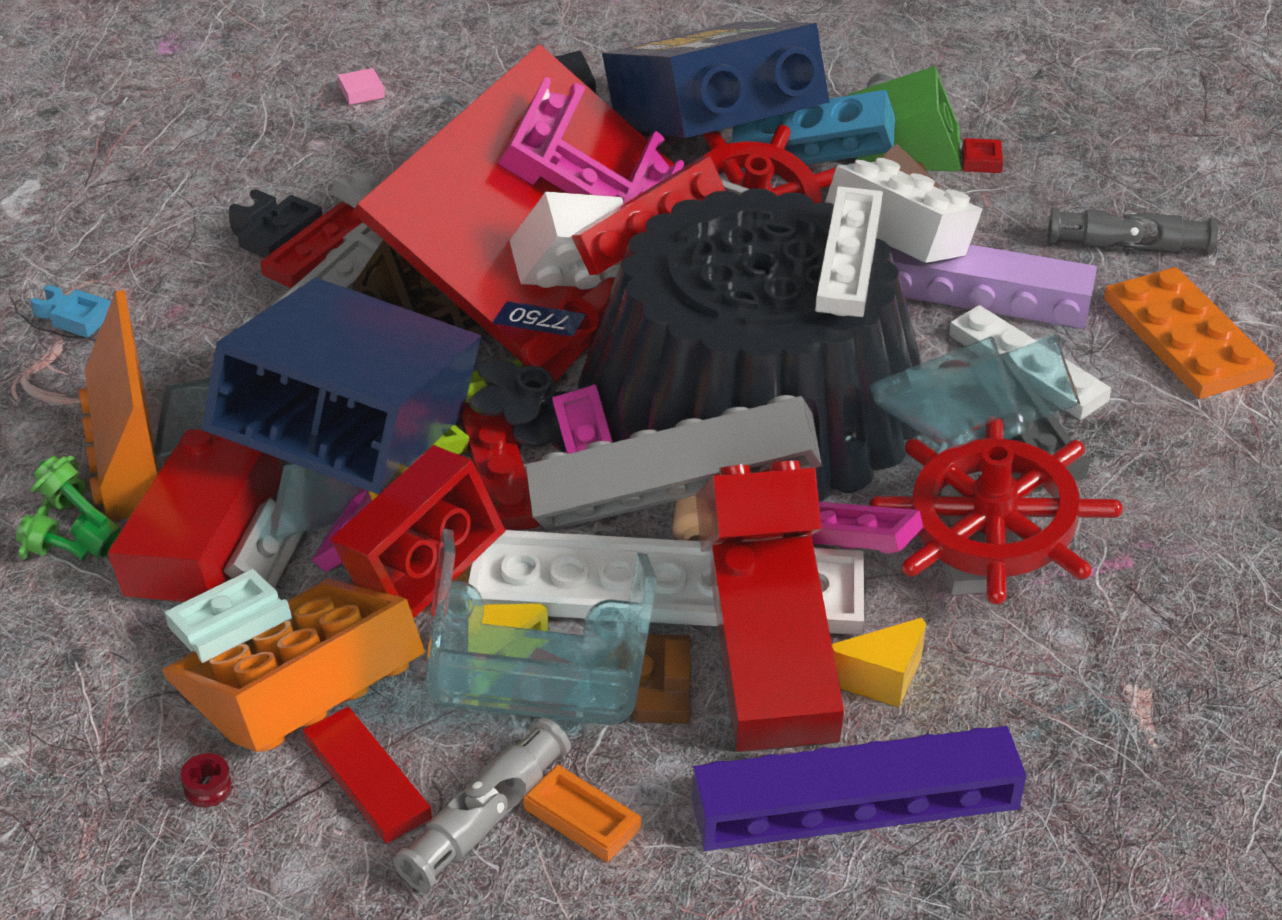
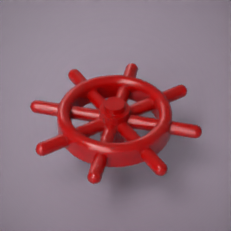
[702,125,836,204]
[869,416,1123,605]

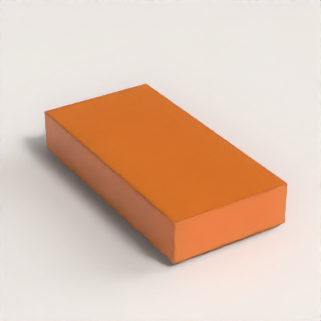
[523,764,641,863]

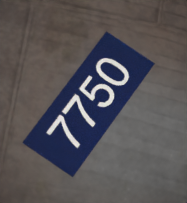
[492,301,587,337]

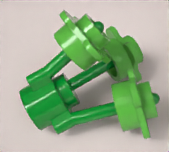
[16,455,122,561]

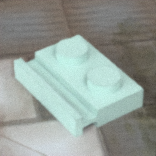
[164,569,292,663]

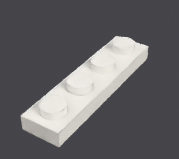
[815,186,883,317]
[949,305,1112,420]

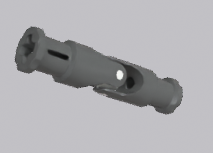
[1048,207,1218,255]

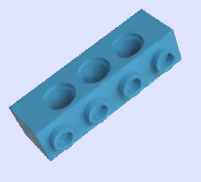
[731,90,895,173]

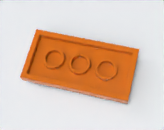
[1104,267,1275,399]

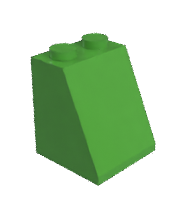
[848,66,961,172]

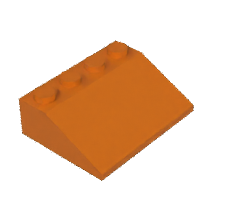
[79,290,158,521]
[162,578,425,752]

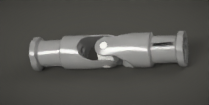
[393,717,571,893]

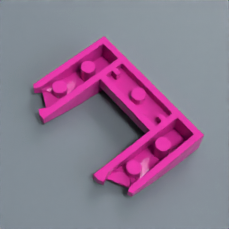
[498,77,684,203]

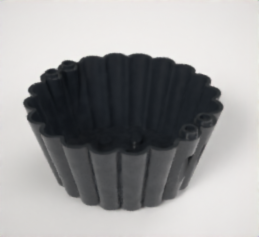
[577,188,929,502]

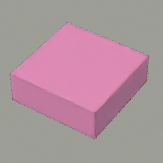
[338,68,385,105]

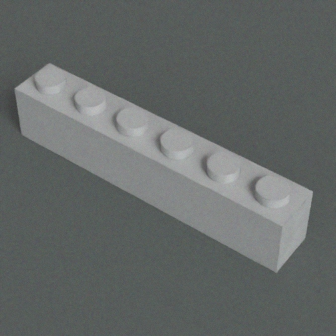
[526,395,822,531]

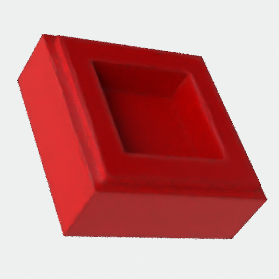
[962,138,1003,173]

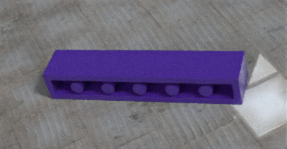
[692,726,1027,851]

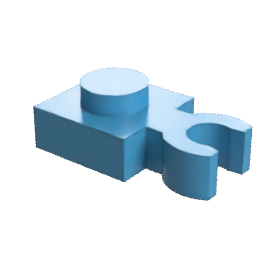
[30,285,111,338]

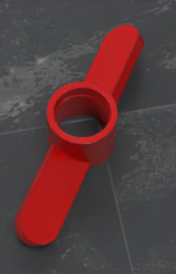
[521,277,615,367]

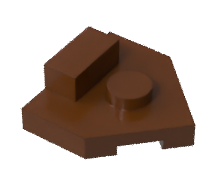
[588,634,690,724]

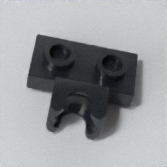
[229,190,323,258]

